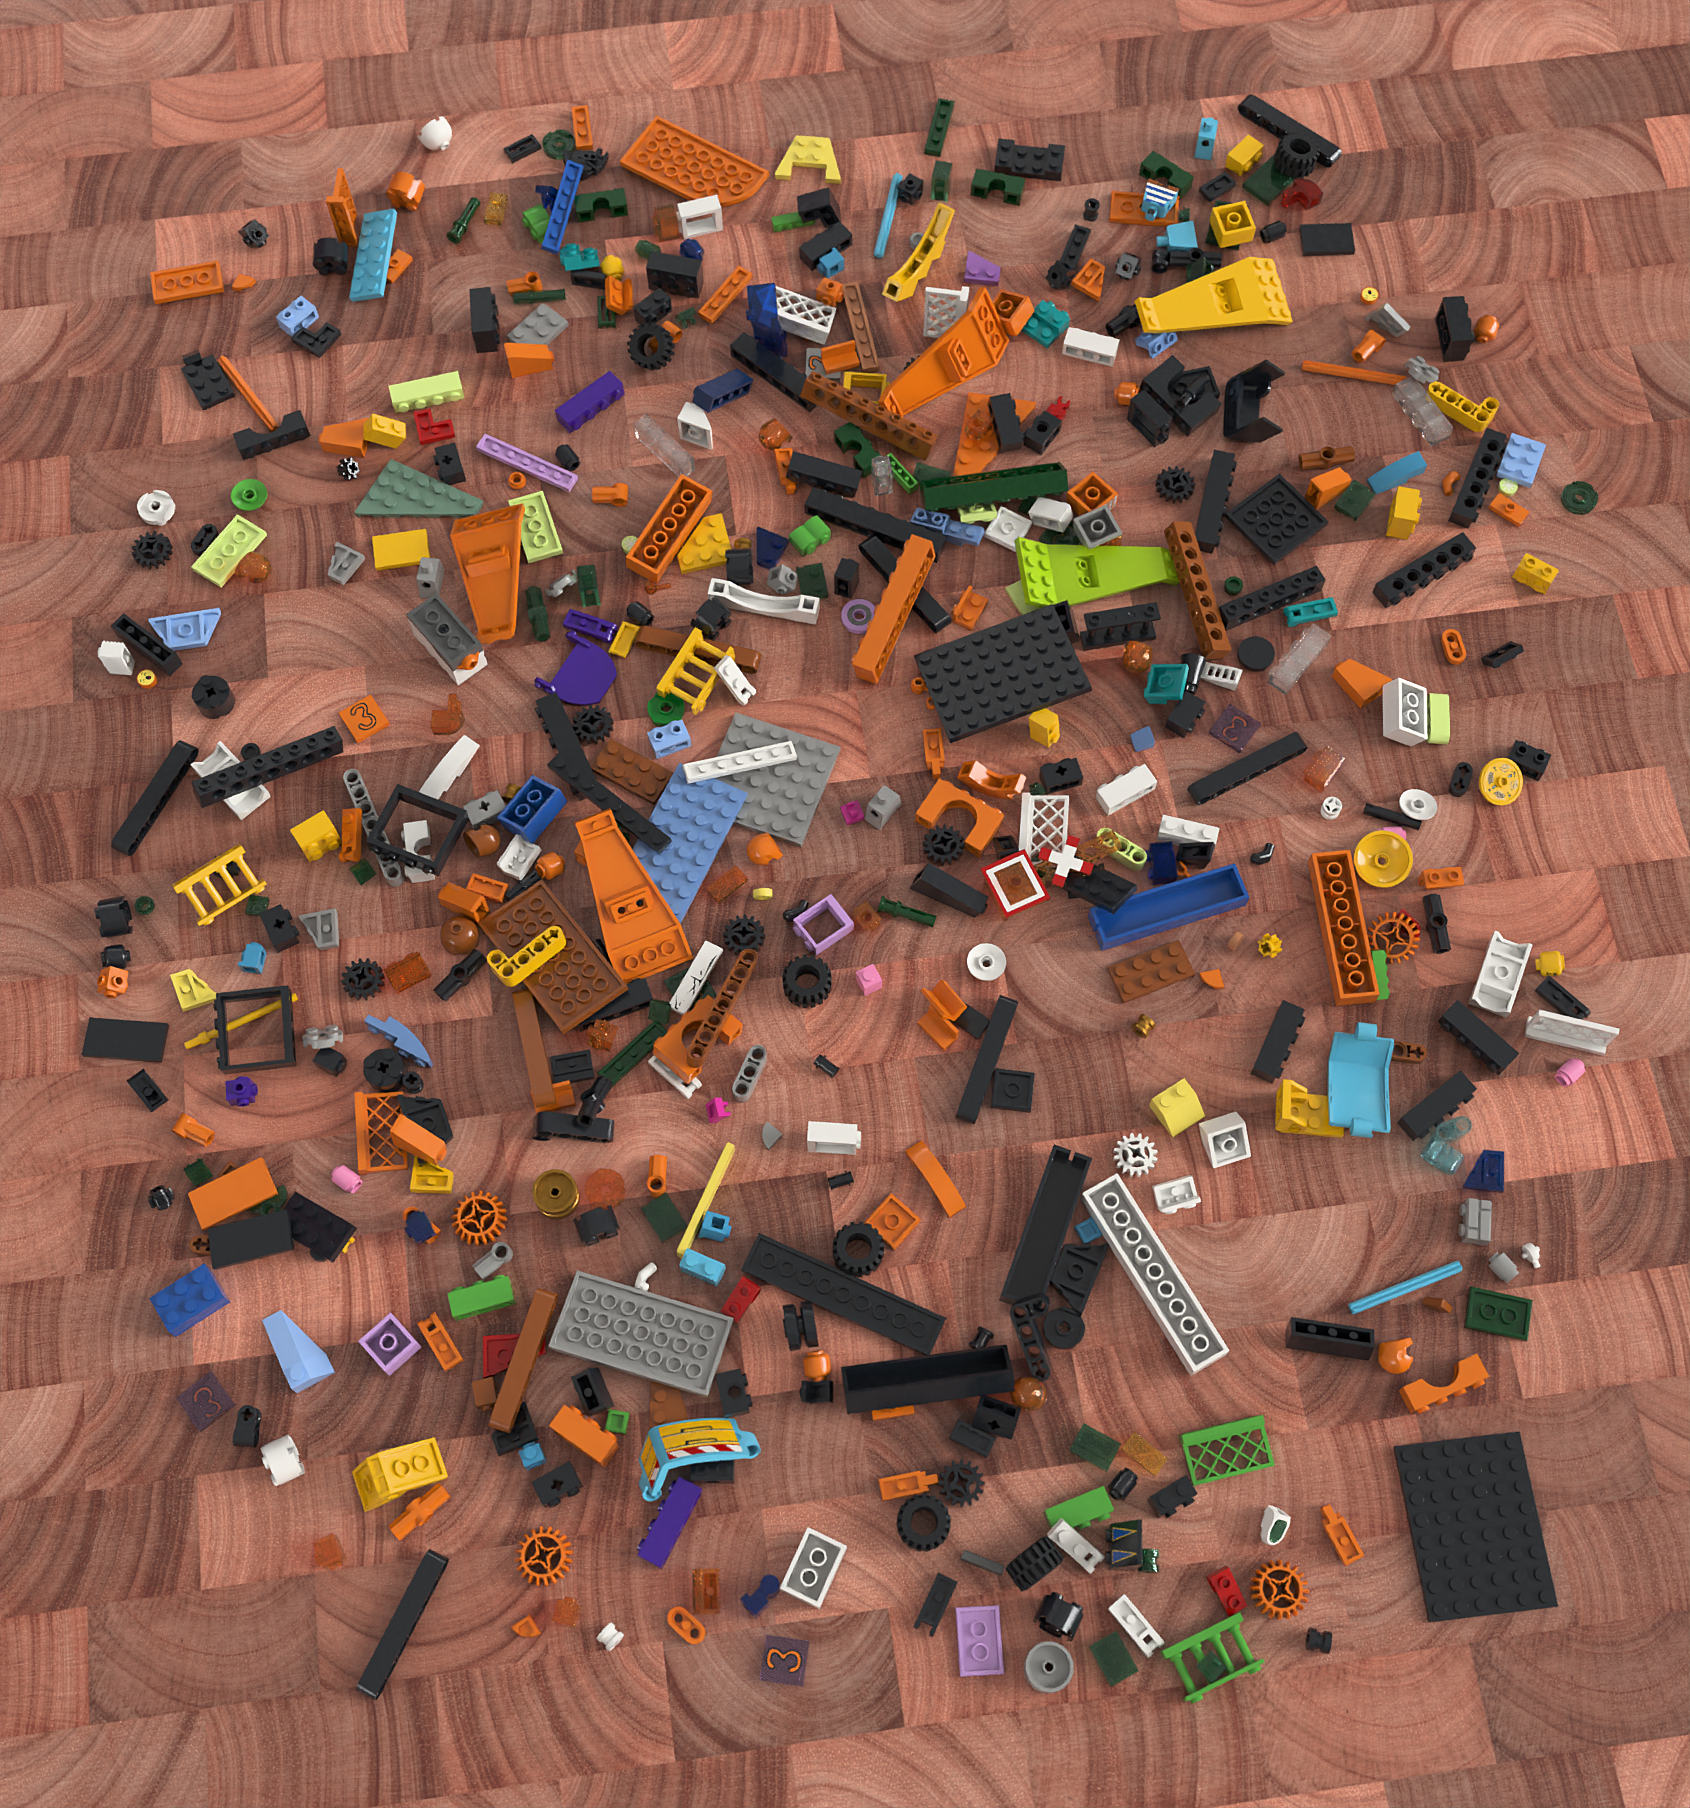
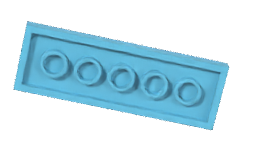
[349,209,397,302]

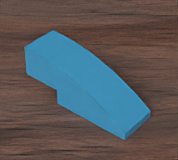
[1367,451,1427,495]

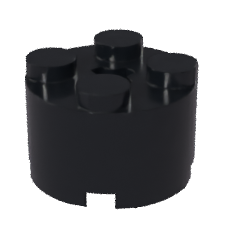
[313,238,348,276]
[725,548,754,586]
[690,597,732,641]
[192,675,235,719]
[95,896,133,938]
[363,1048,408,1093]
[573,1205,620,1247]
[1033,1592,1084,1641]

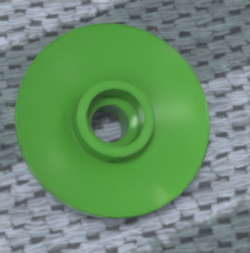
[231,479,267,511]

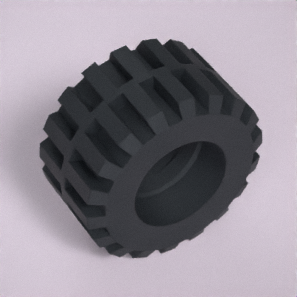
[1273,133,1320,178]
[627,323,675,370]
[782,954,832,1008]
[833,1221,884,1277]
[897,1494,951,1552]
[1005,1536,1064,1591]

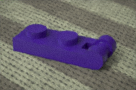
[563,609,618,643]

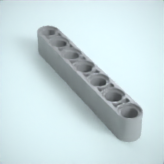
[343,769,404,887]

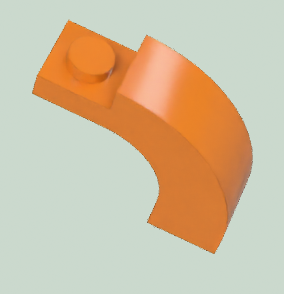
[957,760,1026,799]

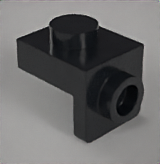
[799,1380,833,1405]

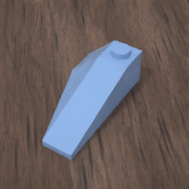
[262,1310,335,1393]

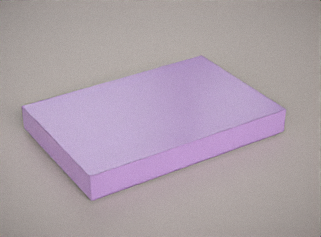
[955,1605,1004,1677]

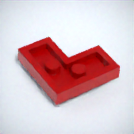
[413,408,456,445]

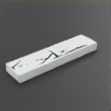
[668,941,723,1015]

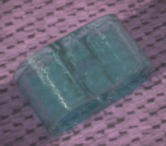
[1431,1116,1472,1146]
[1420,1137,1464,1175]

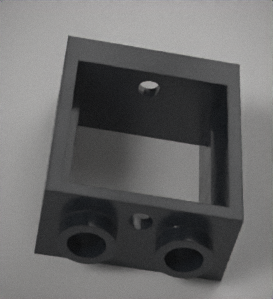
[1127,390,1172,448]

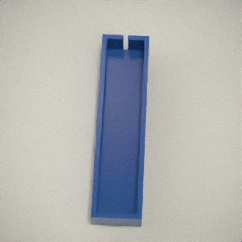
[1088,863,1249,951]

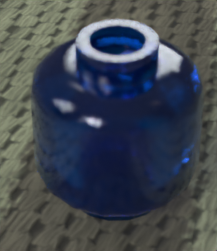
[679,238,705,261]

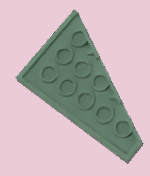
[354,459,484,518]

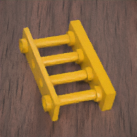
[656,627,735,715]
[172,843,267,926]

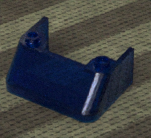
[746,283,788,357]

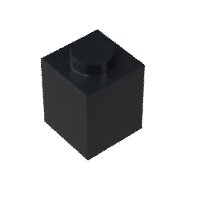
[312,1047,347,1077]

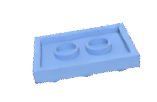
[1496,433,1546,488]

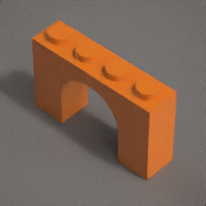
[915,778,1005,858]
[653,995,743,1084]

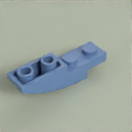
[910,507,985,546]
[364,1014,433,1068]

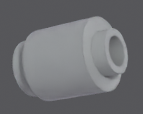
[1488,1252,1519,1283]

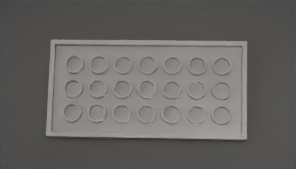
[548,1270,734,1398]

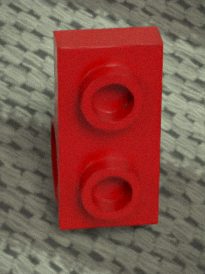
[720,1276,761,1323]
[1206,1566,1247,1617]

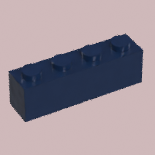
[692,369,753,413]

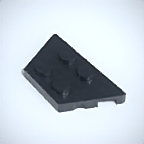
[397,1094,454,1167]
[1050,1243,1109,1316]

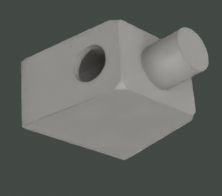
[417,557,445,599]
[865,785,902,830]

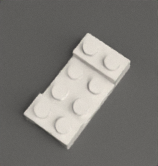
[190,741,271,820]
[1468,931,1533,1018]

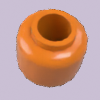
[1473,315,1499,343]
[1114,382,1141,405]
[535,852,565,880]
[803,1350,832,1382]

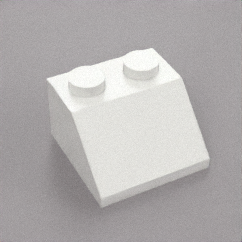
[677,402,713,450]
[1199,1112,1251,1168]

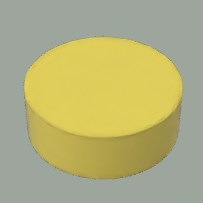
[753,888,773,900]

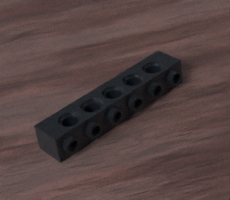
[1448,428,1507,529]
[1372,532,1476,609]
[1219,565,1325,631]

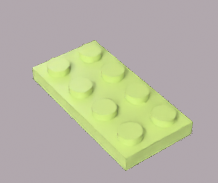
[508,491,563,564]
[191,514,267,588]

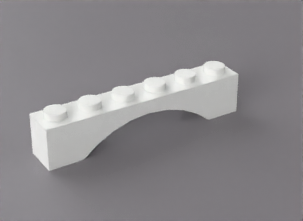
[708,578,820,625]

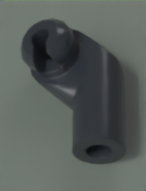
[1250,843,1275,865]
[783,900,809,922]

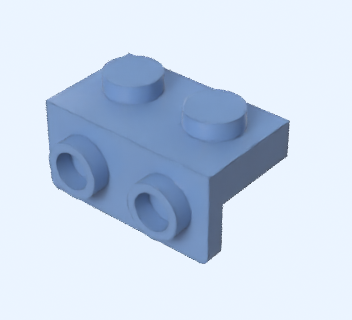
[1135,332,1177,358]

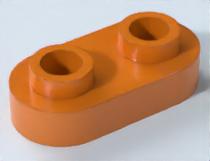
[1441,629,1466,665]
[667,1606,706,1645]

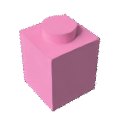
[856,964,882,996]

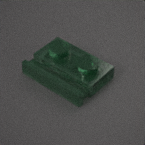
[1334,480,1376,522]
[796,563,828,599]
[641,1193,688,1243]
[1069,1423,1121,1472]
[1089,1631,1139,1687]

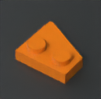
[1071,258,1105,302]

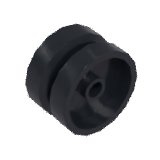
[782,1301,819,1351]

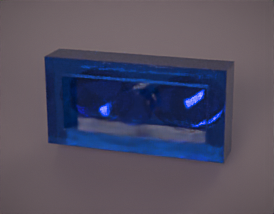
[535,185,558,213]

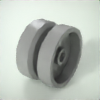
[1023,1641,1074,1694]

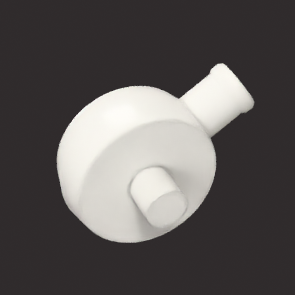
[1521,1243,1540,1268]

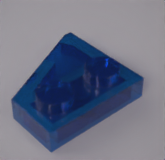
[757,527,789,570]
[1463,1150,1504,1193]

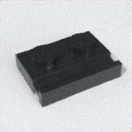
[551,1049,595,1084]

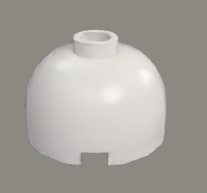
[418,117,452,150]

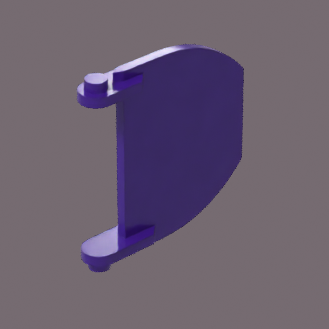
[534,630,617,706]

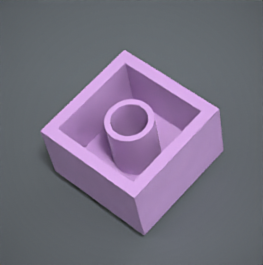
[359,1312,422,1376]

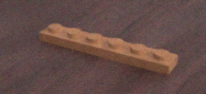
[843,281,880,373]

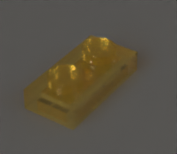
[483,192,508,226]
[1121,1432,1168,1477]

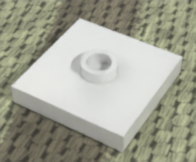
[984,506,1033,552]

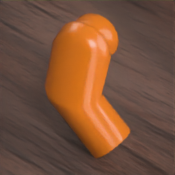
[1442,471,1461,496]

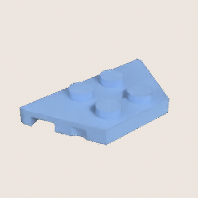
[148,608,221,651]

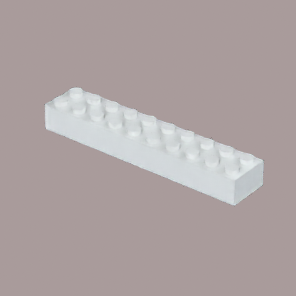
[1080,1174,1229,1376]

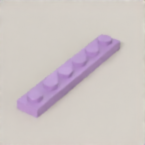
[476,434,578,492]

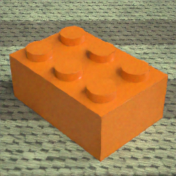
[549,1405,620,1468]

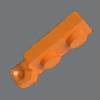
[773,448,798,495]
[922,728,945,779]
[878,1471,939,1502]
[1320,1504,1364,1566]

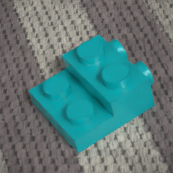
[559,243,600,271]
[1021,300,1070,349]
[1144,664,1189,704]

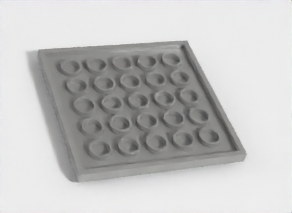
[715,712,841,847]

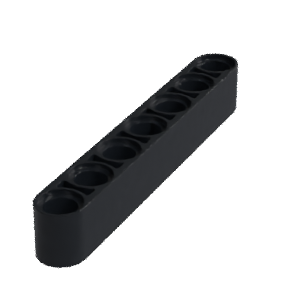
[1237,94,1342,168]
[858,535,952,633]
[1187,732,1308,806]
[111,740,199,856]
[956,995,1019,1125]
[356,1549,449,1701]

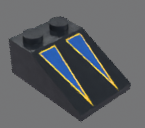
[1105,1519,1142,1571]

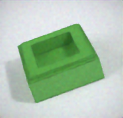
[605,1409,630,1435]

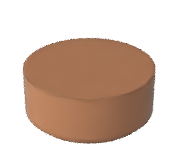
[1228,931,1245,951]

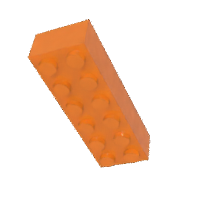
[626,474,713,584]

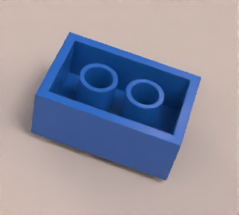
[497,775,568,844]
[149,1264,230,1337]

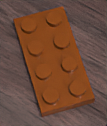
[591,738,674,805]
[1107,940,1195,1003]

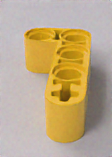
[1425,381,1499,432]
[487,926,566,987]

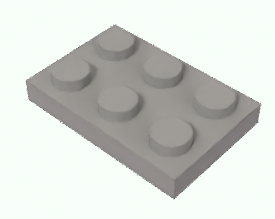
[507,303,569,345]

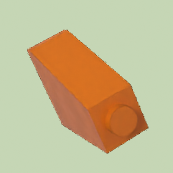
[504,343,555,378]
[318,418,369,458]
[1304,467,1352,510]
[1332,658,1393,709]
[438,882,490,927]
[390,1114,447,1166]

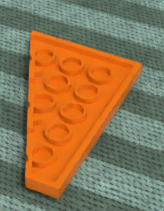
[953,392,1036,476]

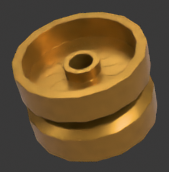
[532,1169,580,1220]

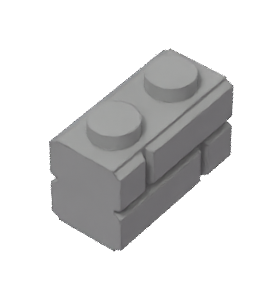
[1458,1198,1492,1246]

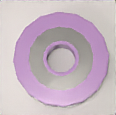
[841,599,875,634]

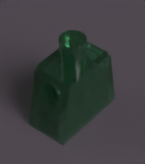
[577,564,601,607]

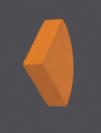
[232,273,256,291]
[1199,969,1224,989]
[511,1614,541,1638]

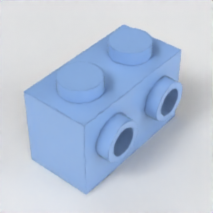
[276,296,319,337]
[647,720,691,759]

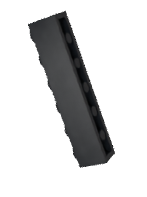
[730,332,817,413]
[1195,449,1237,554]
[535,692,596,801]

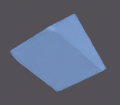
[1130,726,1155,752]

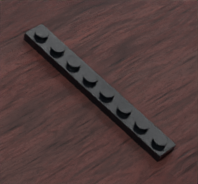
[547,752,672,855]

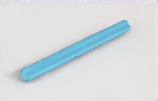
[874,173,903,259]
[1348,1261,1463,1314]

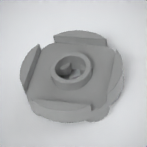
[1405,356,1439,385]
[544,569,578,597]
[302,1025,343,1049]

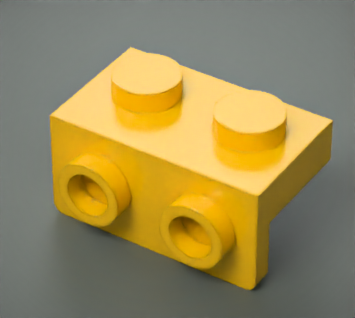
[1512,553,1559,594]

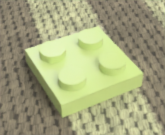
[957,501,997,524]

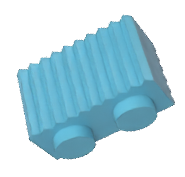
[679,1248,726,1287]

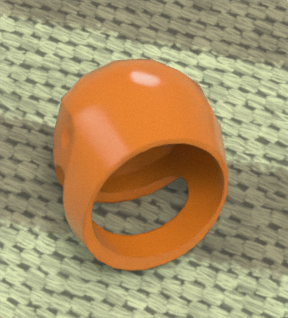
[746,832,783,866]
[1378,1337,1413,1374]

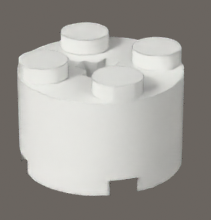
[261,1434,305,1486]

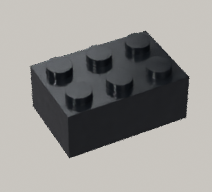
[646,251,704,299]
[469,287,500,353]
[1435,296,1474,362]

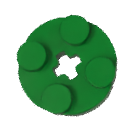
[647,693,685,727]

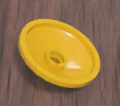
[1353,830,1413,888]

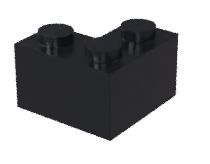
[797,187,841,229]

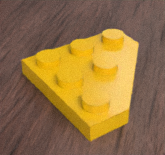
[677,513,731,574]

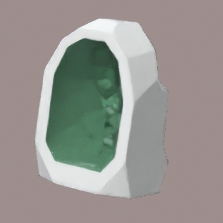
[1260,1505,1291,1545]

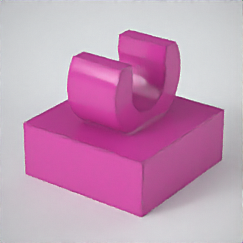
[840,800,865,826]
[706,1097,731,1124]

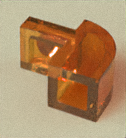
[431,694,465,735]

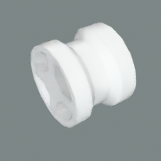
[1320,797,1342,820]
[596,1622,624,1651]

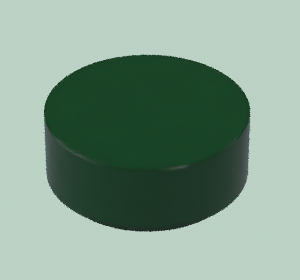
[1224,576,1243,596]

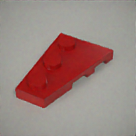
[483,1333,547,1379]

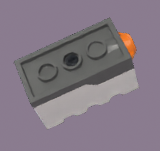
[406,593,488,685]

